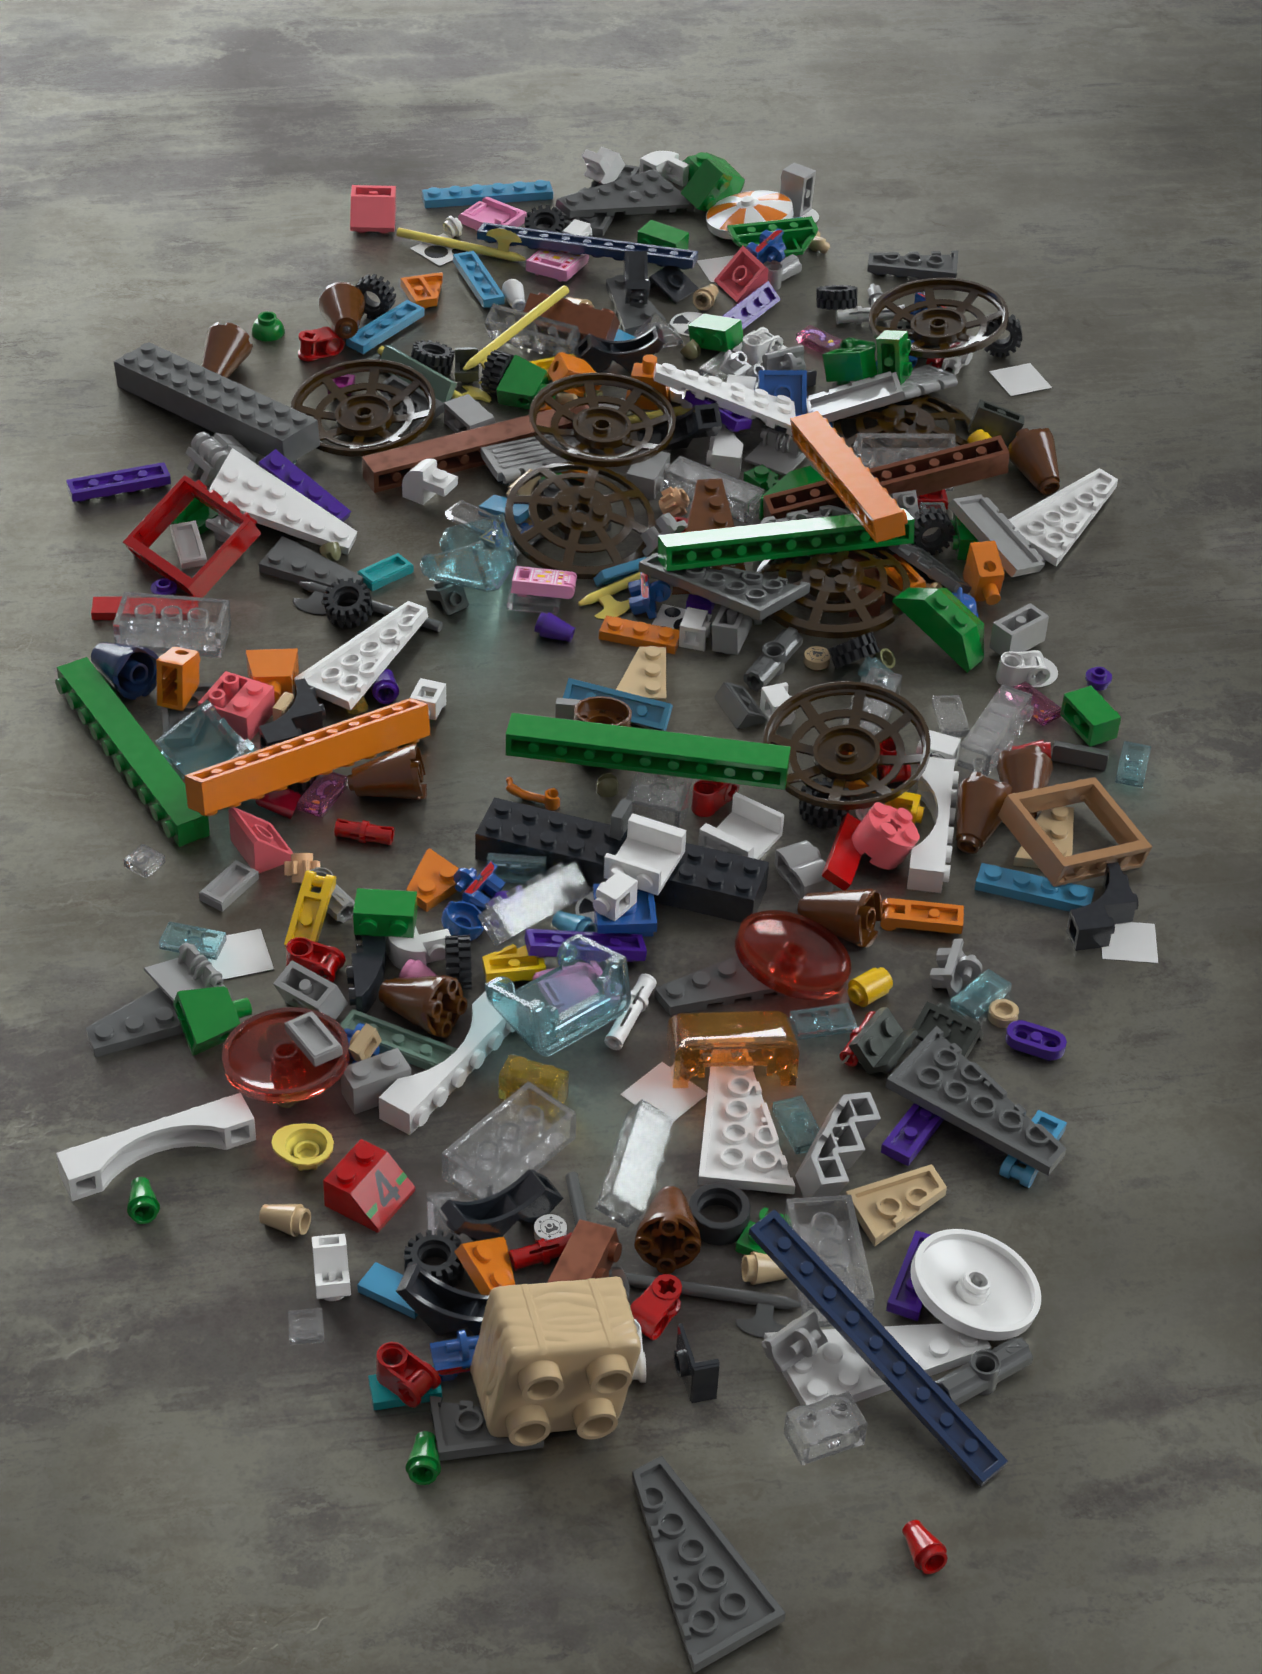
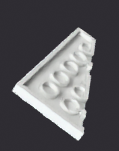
[654,363,796,436]
[208,448,357,555]
[1008,468,1118,566]
[294,601,428,710]
[698,1037,795,1194]
[764,1323,992,1418]

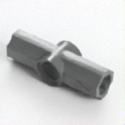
[743,627,803,691]
[935,1337,1033,1406]

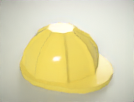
[271,1123,334,1171]

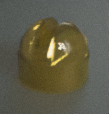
[347,696,368,715]

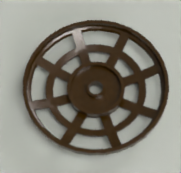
[869,278,1009,358]
[291,359,436,457]
[529,373,676,467]
[833,395,971,469]
[504,462,655,579]
[756,547,910,639]
[763,681,931,810]

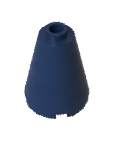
[91,642,159,700]

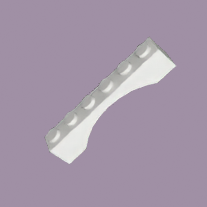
[706,374,756,478]
[907,757,959,893]
[379,987,521,1135]
[56,1093,256,1201]

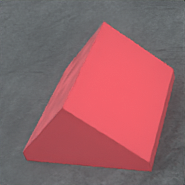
[714,246,768,303]
[228,807,293,873]

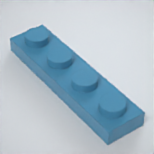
[453,251,505,308]
[346,300,424,354]
[563,678,673,731]
[974,863,1095,912]

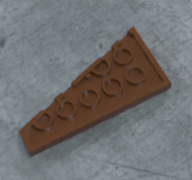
[672,478,746,595]

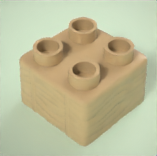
[470,1276,641,1446]

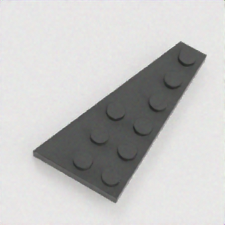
[555,169,695,218]
[639,553,810,620]

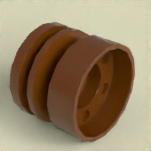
[574,696,632,727]

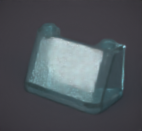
[420,514,517,592]
[155,700,257,775]
[485,934,631,1057]

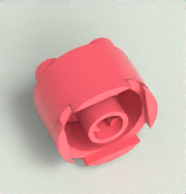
[852,802,920,870]

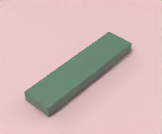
[380,345,457,403]
[337,1009,457,1070]

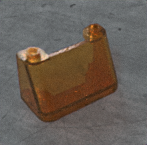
[667,1011,800,1088]

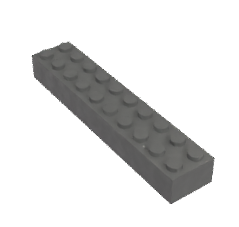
[114,342,320,462]

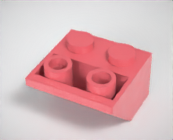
[350,185,396,233]
[198,671,275,743]

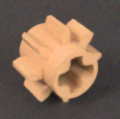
[659,486,690,517]
[284,853,320,884]

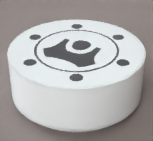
[534,1214,567,1241]

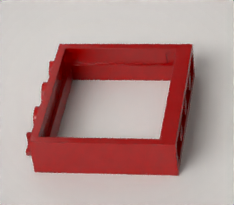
[123,475,261,601]

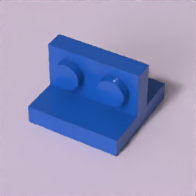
[758,370,807,419]
[593,884,657,937]

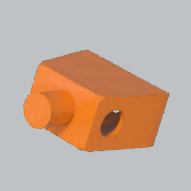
[548,352,602,397]
[625,355,671,410]
[963,541,1004,605]
[156,647,201,711]
[246,648,299,703]

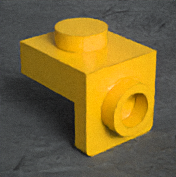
[885,789,924,825]

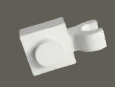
[942,341,973,374]

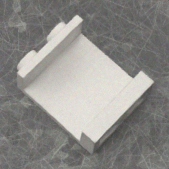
[699,792,784,860]
[604,813,687,895]

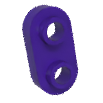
[1005,1020,1067,1060]

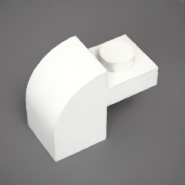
[582,147,625,184]
[640,151,689,187]
[402,459,458,505]
[385,926,451,970]
[312,1234,351,1301]

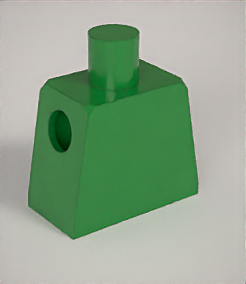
[496,355,557,409]
[173,986,252,1056]

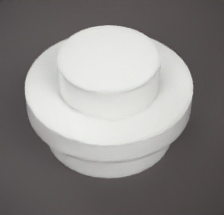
[443,216,463,238]

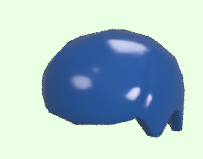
[441,901,487,941]

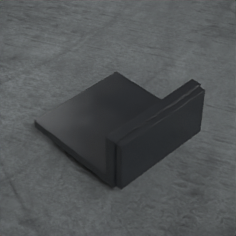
[648,266,698,304]
[674,1323,720,1403]

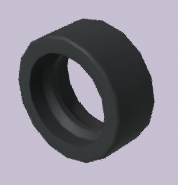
[689,1182,751,1246]

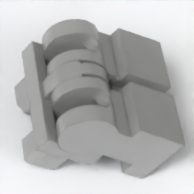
[186,432,257,486]

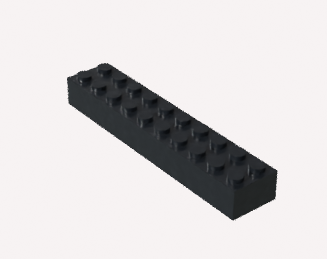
[475,797,769,926]

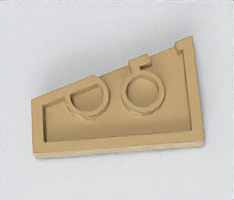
[616,646,666,702]
[1013,806,1074,869]
[845,1164,947,1247]

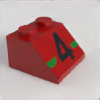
[323,1139,415,1233]

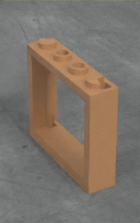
[998,777,1152,887]

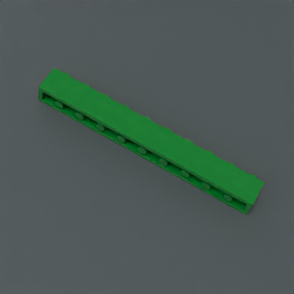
[658,508,915,571]
[55,657,210,847]
[505,713,791,790]

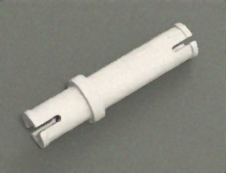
[836,305,905,325]
[604,974,657,1050]

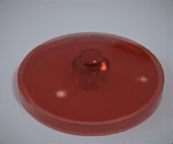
[735,910,851,1000]
[222,1007,350,1103]

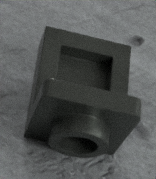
[455,347,479,384]
[426,578,469,615]

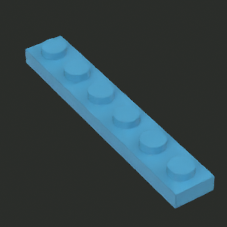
[422,180,553,208]

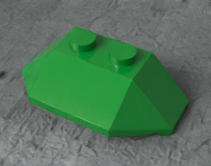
[682,152,745,203]
[727,216,818,257]
[892,587,984,673]

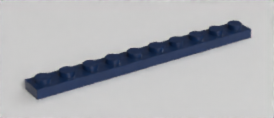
[477,222,698,270]
[748,1209,1008,1487]

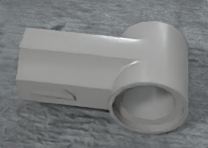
[764,254,802,290]
[310,867,355,923]

